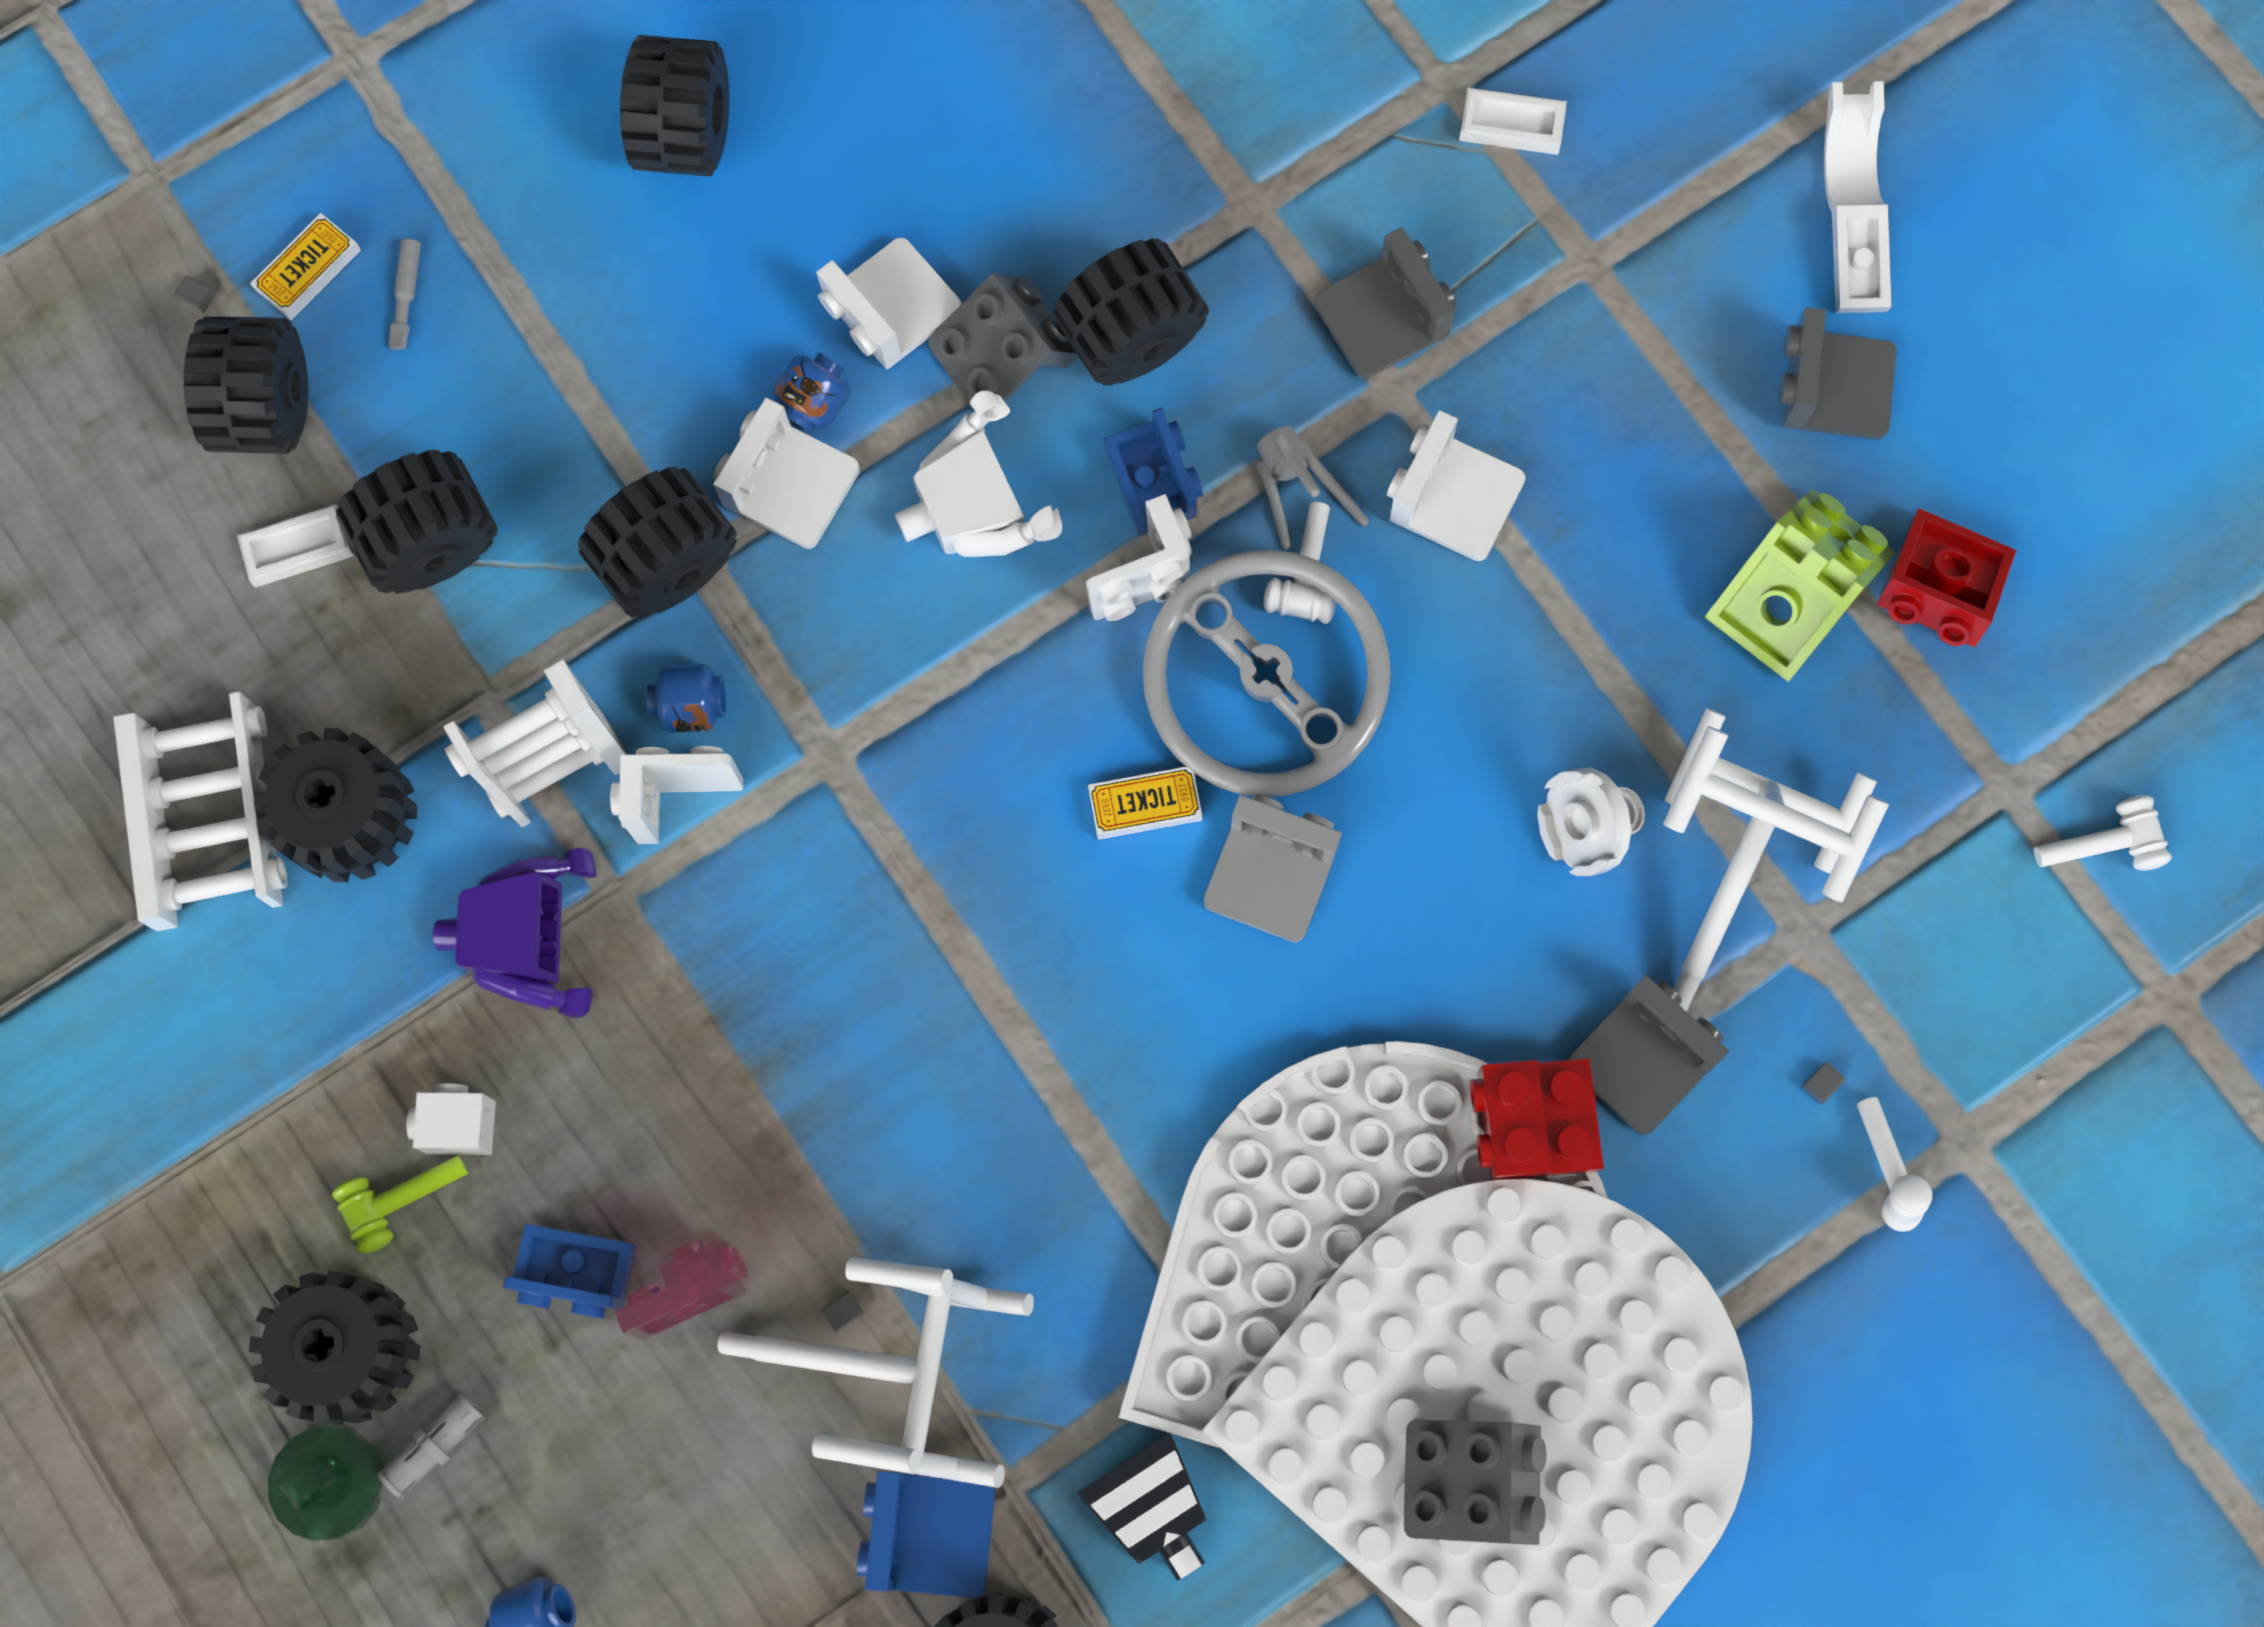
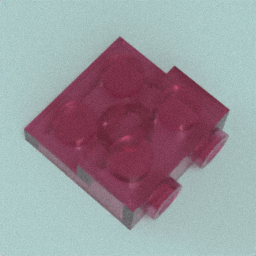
[614,1240,749,1340]

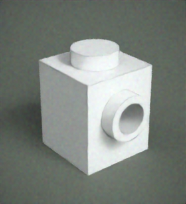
[406,1084,496,1155]

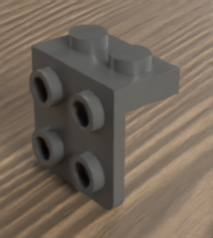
[1314,227,1456,379]
[929,273,1078,402]
[1779,307,1896,440]
[1568,975,1729,1135]
[1404,1419,1547,1545]

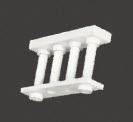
[443,660,628,827]
[113,692,288,931]

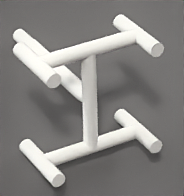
[1663,708,1889,1012]
[718,1257,1034,1488]

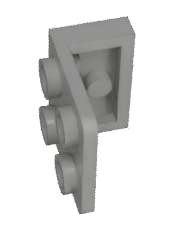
[1204,794,1342,943]

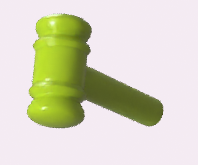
[332,1155,469,1254]

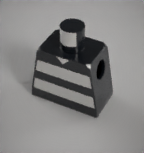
[1078,1433,1207,1581]

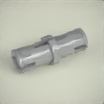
[376,1392,486,1500]

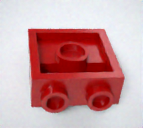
[1876,508,2017,648]
[1470,1058,1604,1181]

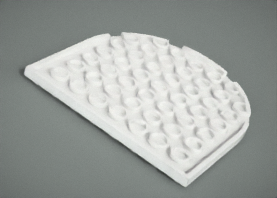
[1119,1041,1608,1449]
[1202,1179,1753,1627]

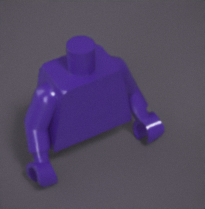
[432,848,597,1018]

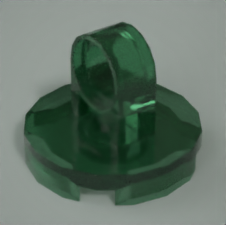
[268,1426,384,1541]

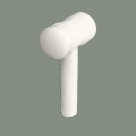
[1263,502,1337,624]
[2034,795,2172,871]
[1857,1097,1933,1232]

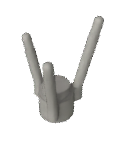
[1256,426,1369,550]

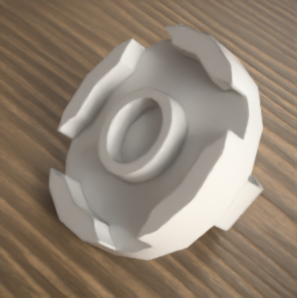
[1537,767,1645,876]

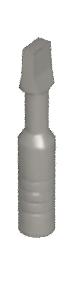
[389,239,421,351]

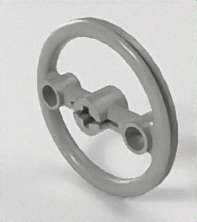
[1143,550,1391,797]

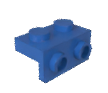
[1104,408,1203,537]
[503,1224,637,1319]

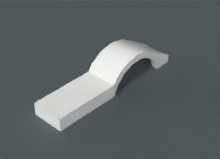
[1824,81,1891,313]

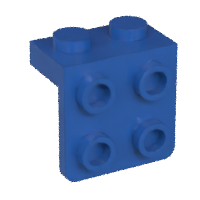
[857,1471,995,1598]

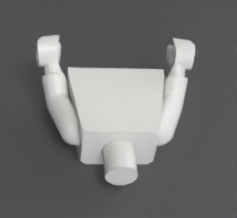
[894,391,1062,557]

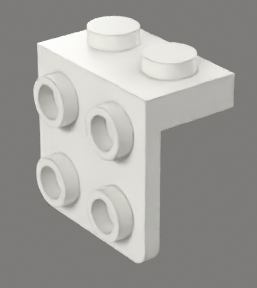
[816,238,961,370]
[713,398,860,549]
[1387,410,1525,561]
[1086,494,1192,621]
[610,746,743,844]

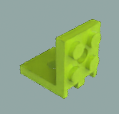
[1705,489,1896,682]

